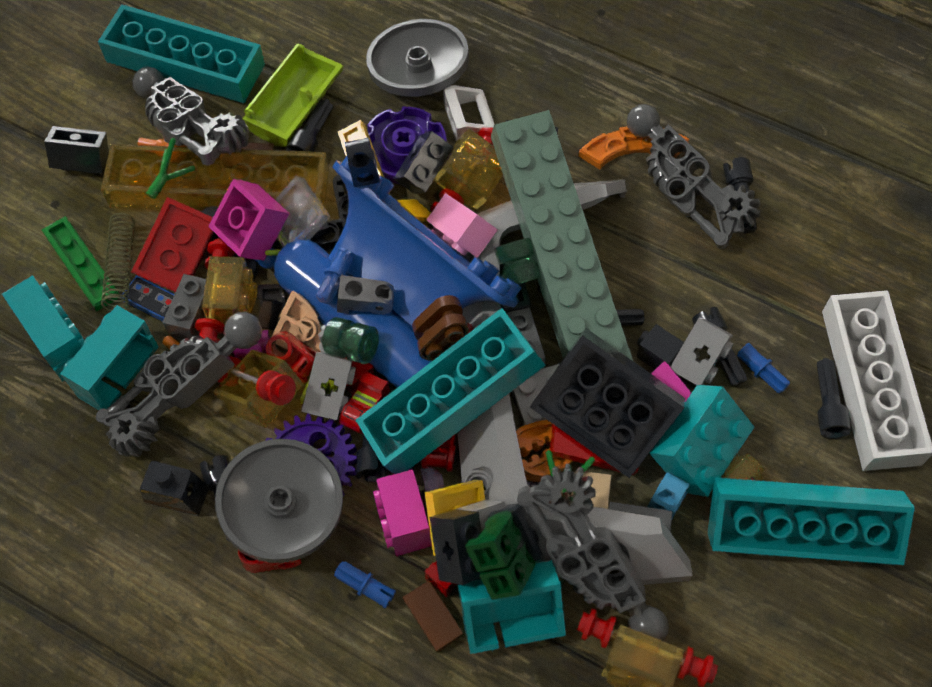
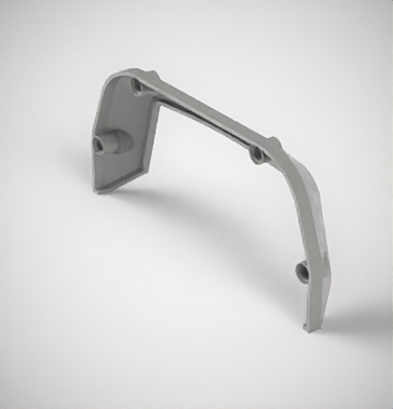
[450,180,693,585]

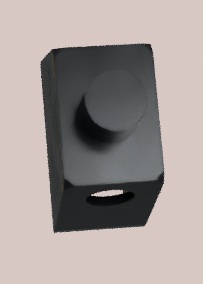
[140,461,209,517]

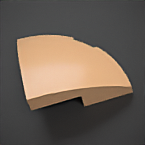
[271,290,321,363]

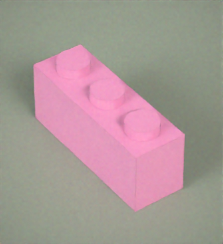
[426,193,498,258]

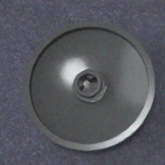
[366,19,469,97]
[215,439,343,563]

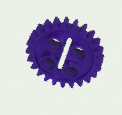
[266,413,357,496]

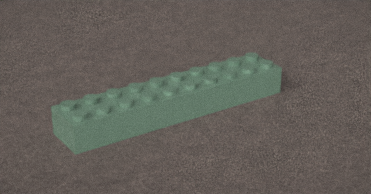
[491,110,633,361]

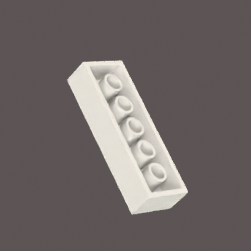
[822,291,932,471]

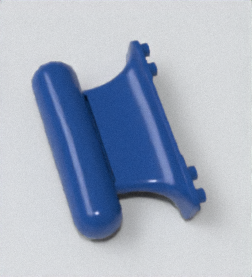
[274,156,522,388]

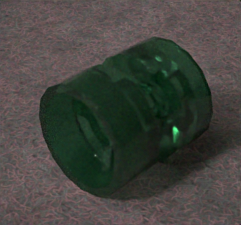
[494,238,541,284]
[322,317,379,364]

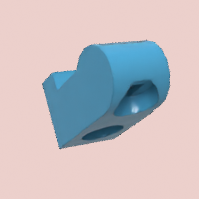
[647,471,690,521]

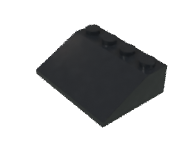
[530,328,685,478]

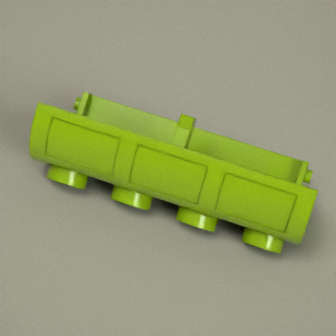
[242,44,343,147]

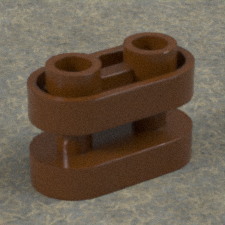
[412,295,469,361]

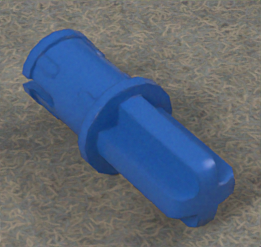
[316,248,356,304]
[736,343,790,393]
[334,561,396,609]

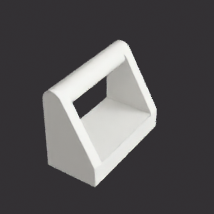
[443,85,495,144]

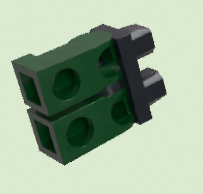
[465,503,543,600]

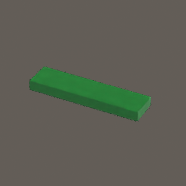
[42,216,120,312]

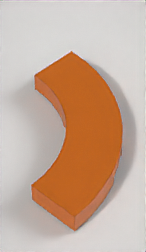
[578,127,689,169]

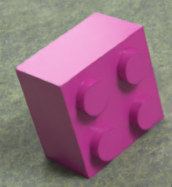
[208,179,290,261]
[373,469,432,556]

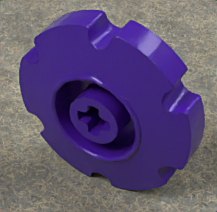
[367,107,447,184]

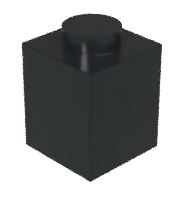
[636,324,684,369]

